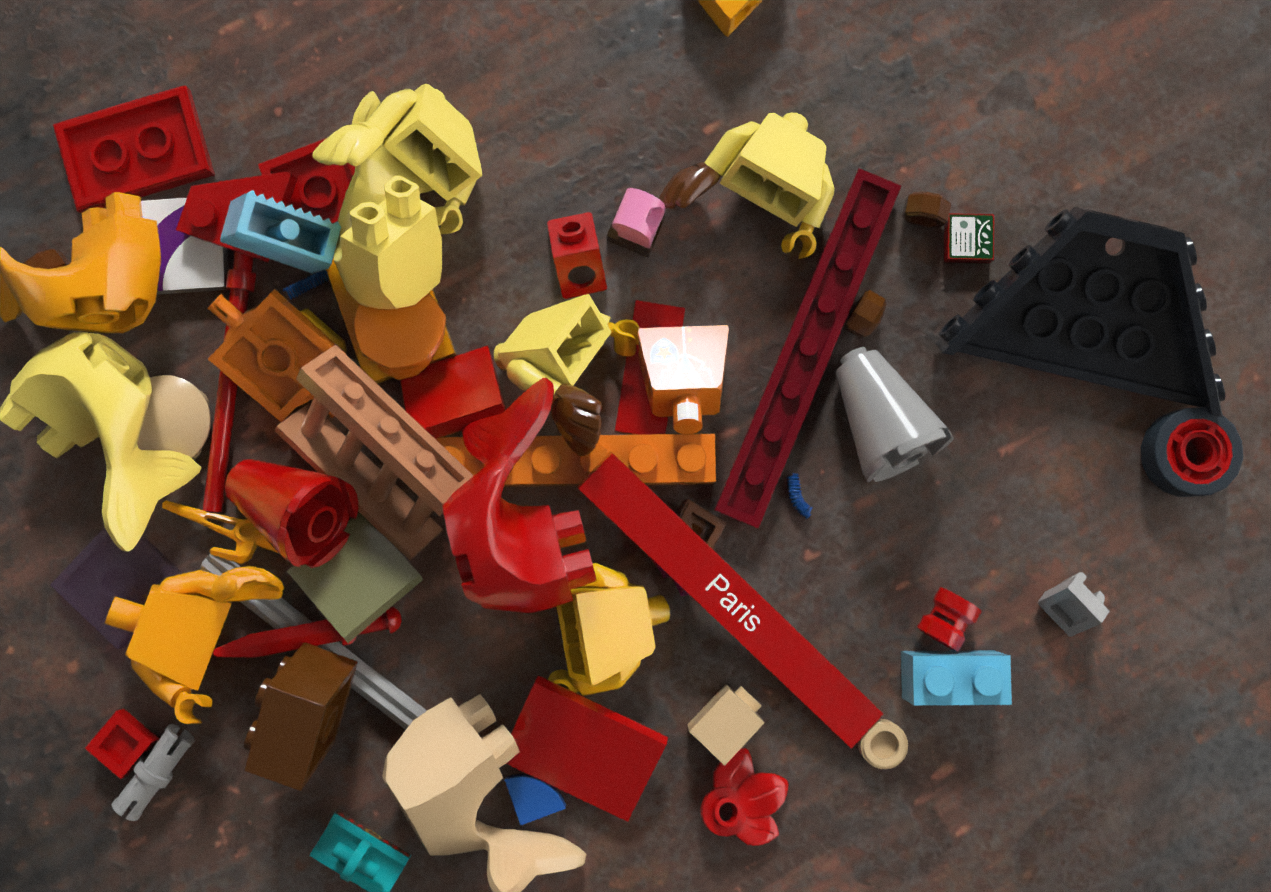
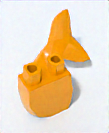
[0,192,161,333]

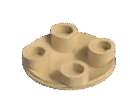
[137,375,211,460]

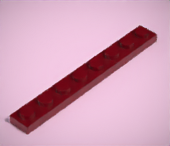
[714,168,902,529]

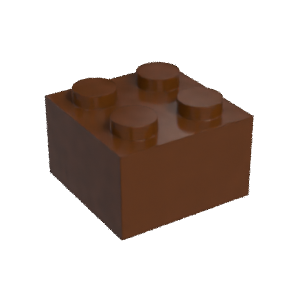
[244,642,358,791]

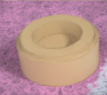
[858,719,908,769]

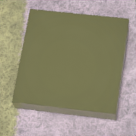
[287,512,423,643]

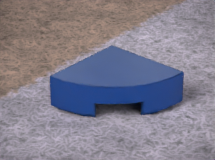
[505,774,566,825]

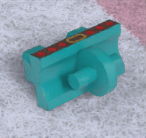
[309,810,411,892]

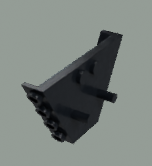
[935,206,1226,417]

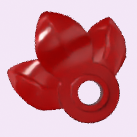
[701,748,789,846]

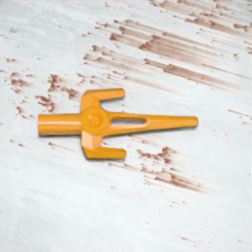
[162,500,278,564]

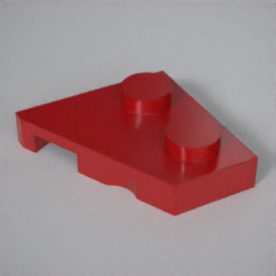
[176,172,298,263]

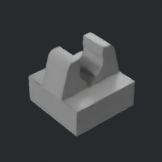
[1037,572,1110,637]

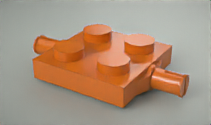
[207,289,347,422]

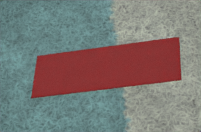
[615,300,685,435]

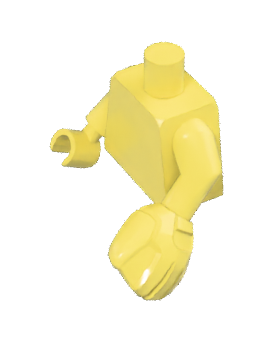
[312,84,482,234]

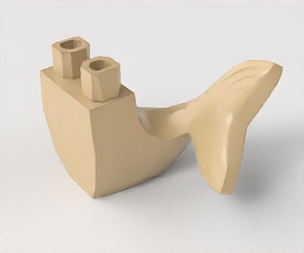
[382,694,586,892]

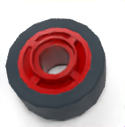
[1141,407,1243,497]

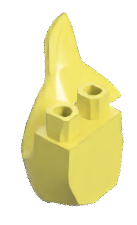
[333,91,442,309]
[0,332,202,552]

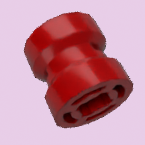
[916,587,982,652]

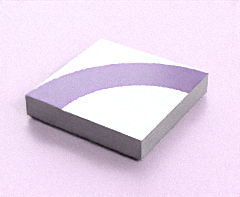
[141,198,229,295]

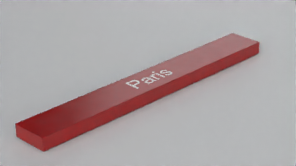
[577,452,883,749]

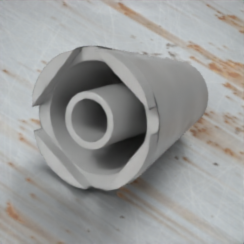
[836,347,954,482]

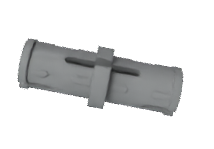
[112,724,195,821]

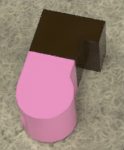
[606,188,666,258]

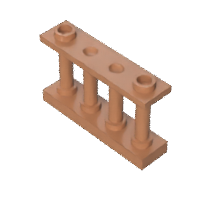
[275,344,474,561]

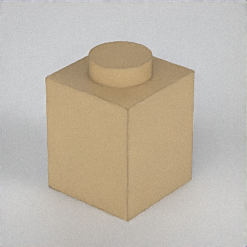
[687,684,764,766]

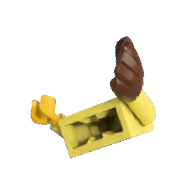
[659,112,835,259]
[494,294,639,457]

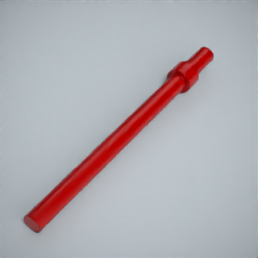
[203,252,256,512]

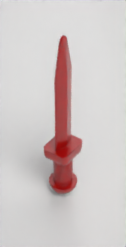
[213,606,402,658]

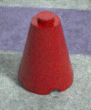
[225,459,359,568]

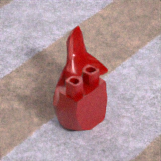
[442,378,597,613]

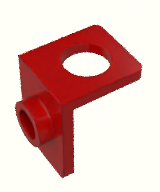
[547,212,607,299]

